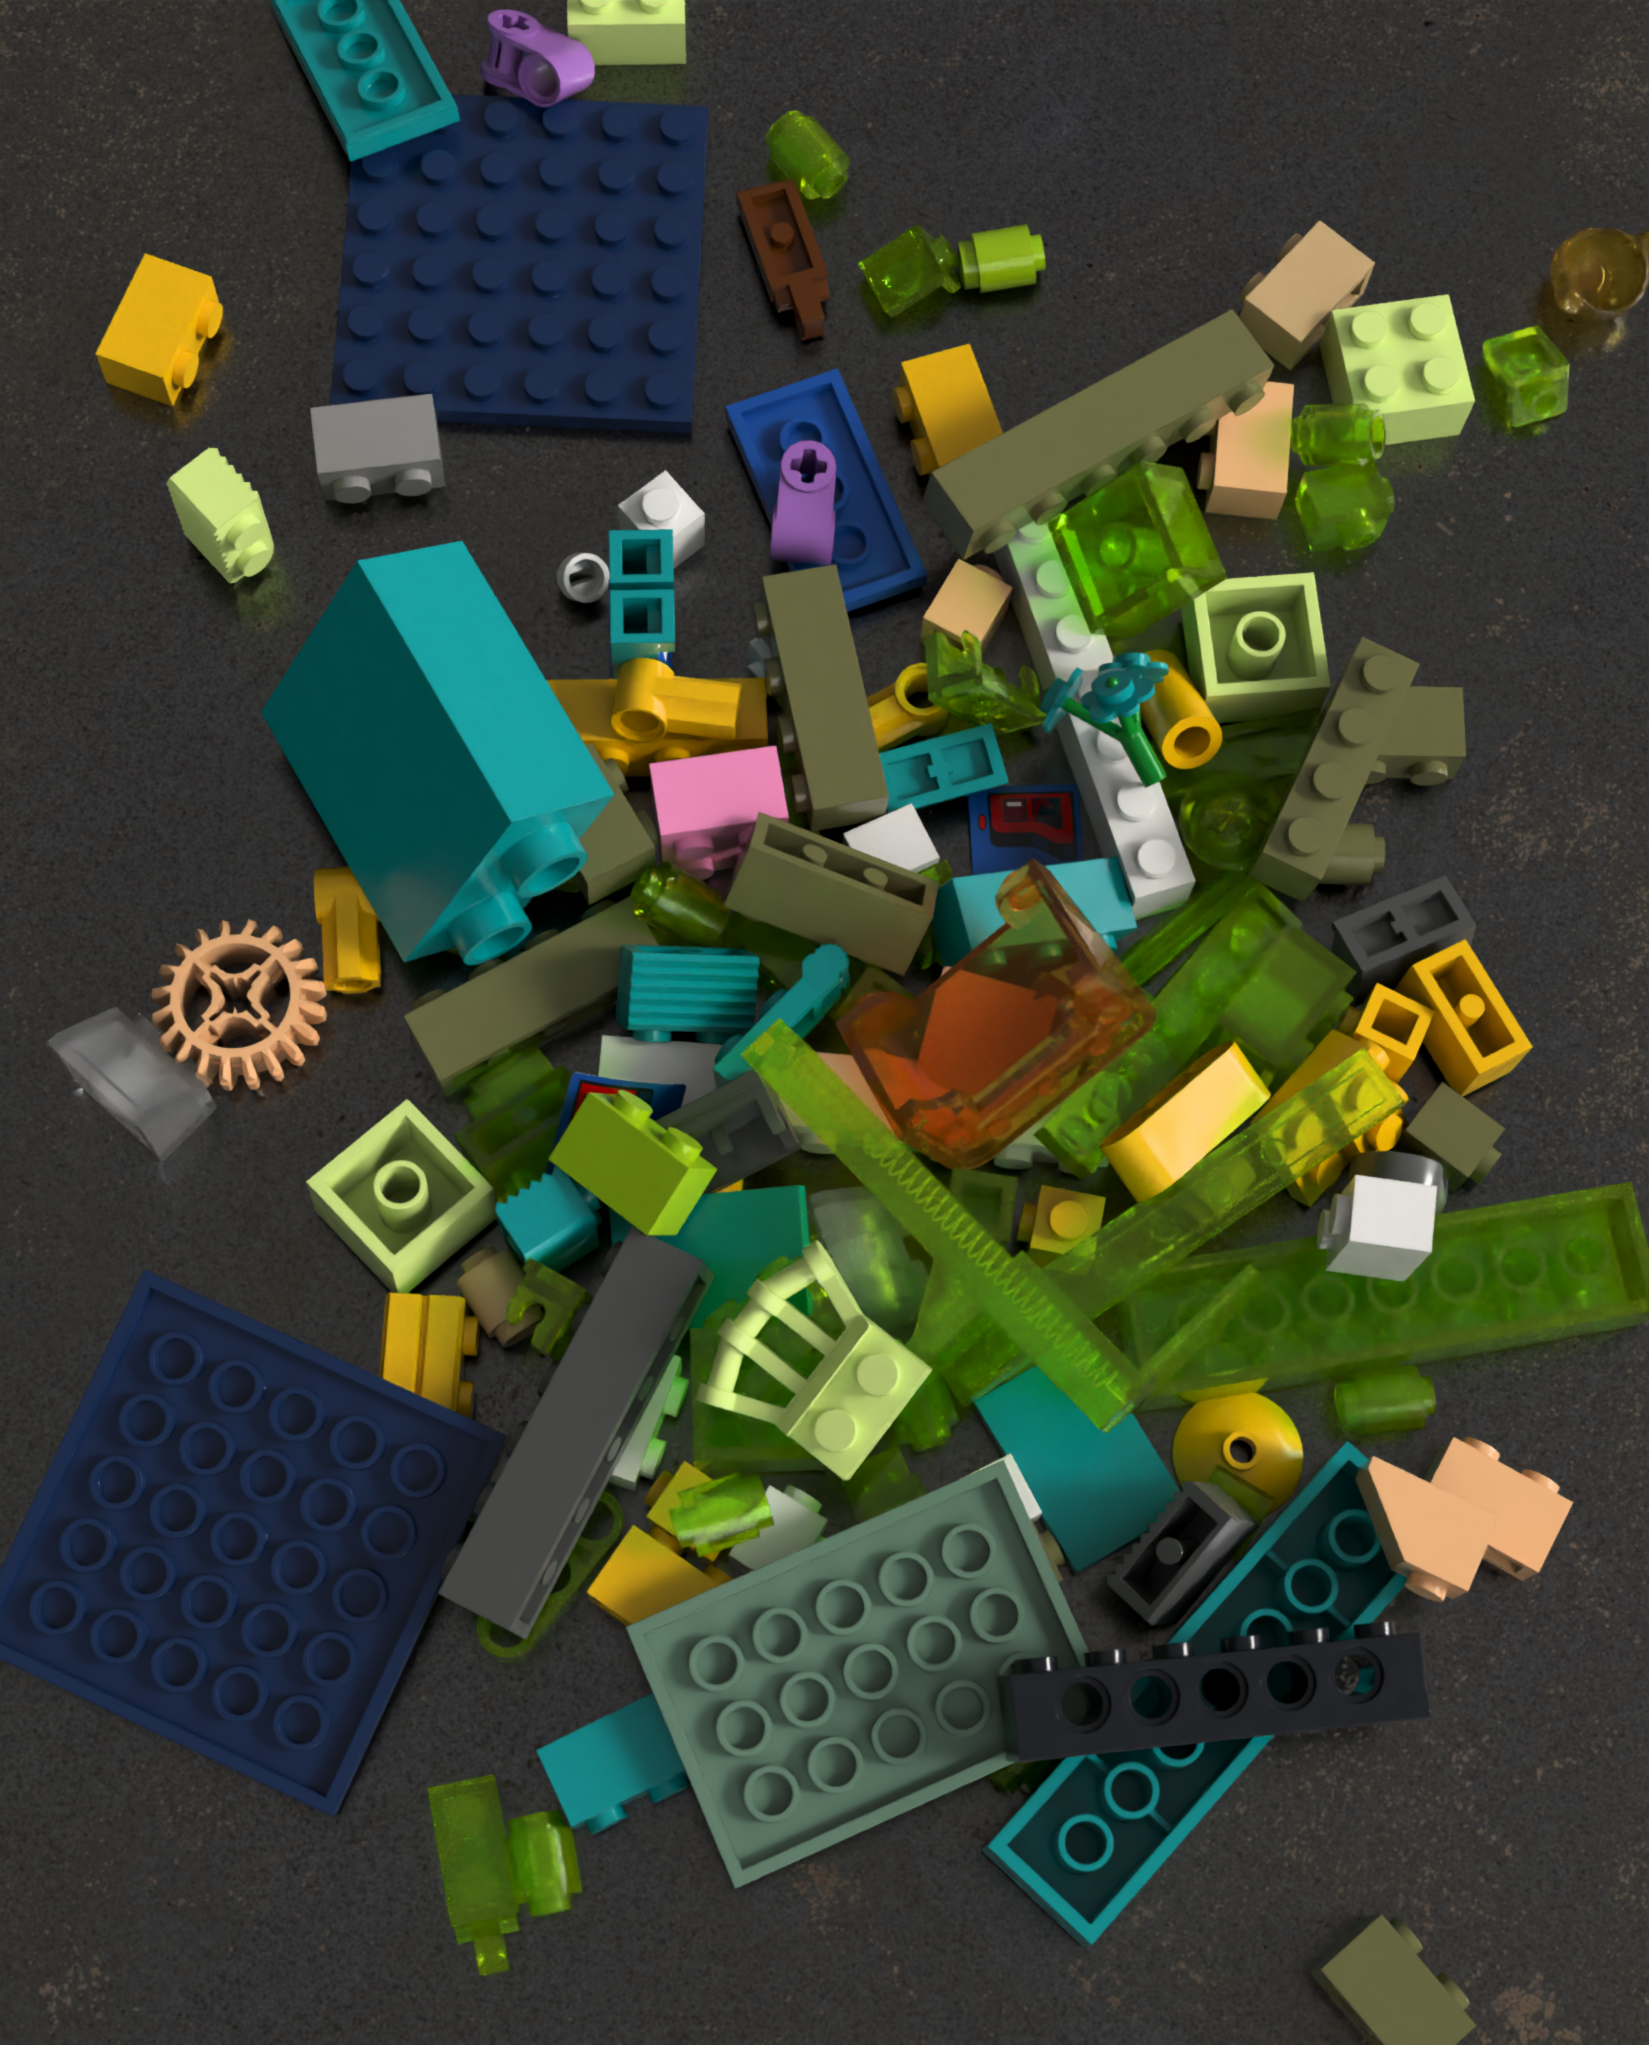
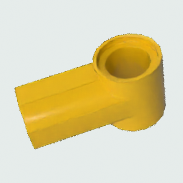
[610,658,741,743]
[867,663,951,753]
[313,866,381,994]

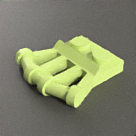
[695,1240,933,1480]

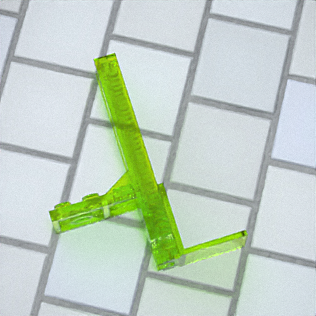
[741,1018,1265,1434]

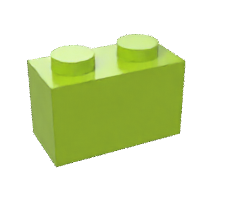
[548,1090,718,1236]

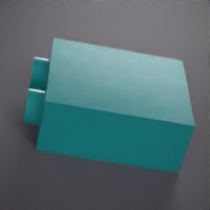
[261,541,615,965]

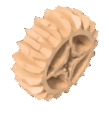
[151,918,327,1091]

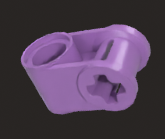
[480,10,595,107]
[769,440,836,566]

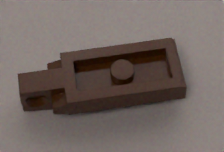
[736,177,830,341]

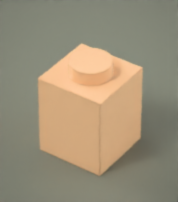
[919,559,1013,671]

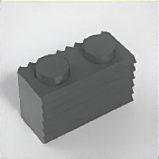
[1107,1481,1259,1626]

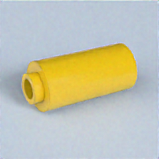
[1140,650,1222,769]

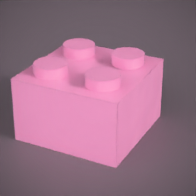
[649,746,789,882]

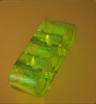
[476,1491,626,1664]

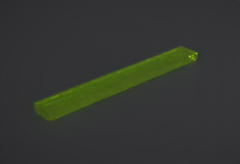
[925,1047,1405,1407]

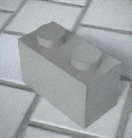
[310,394,445,503]

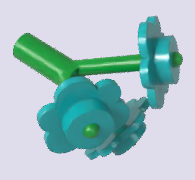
[1040,652,1169,788]

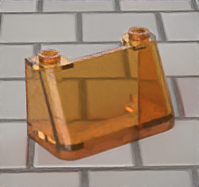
[835,858,1156,1171]

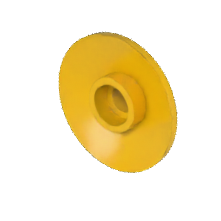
[1172,1390,1303,1519]

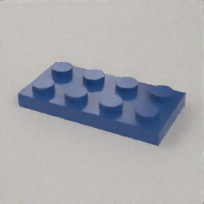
[725,368,927,612]

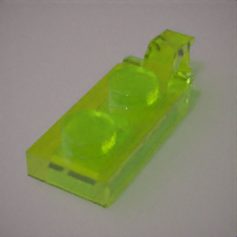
[427,1774,521,1976]

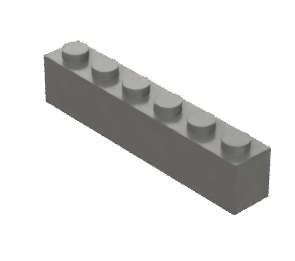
[438,1227,715,1640]

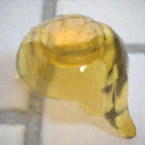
[1549,227,1649,322]

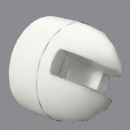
[556,552,610,603]

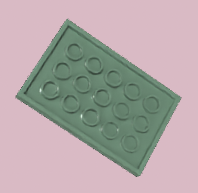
[626,1460,1091,1889]

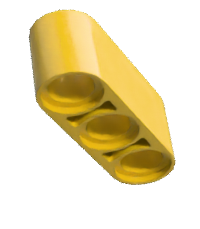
[1099,1040,1271,1202]

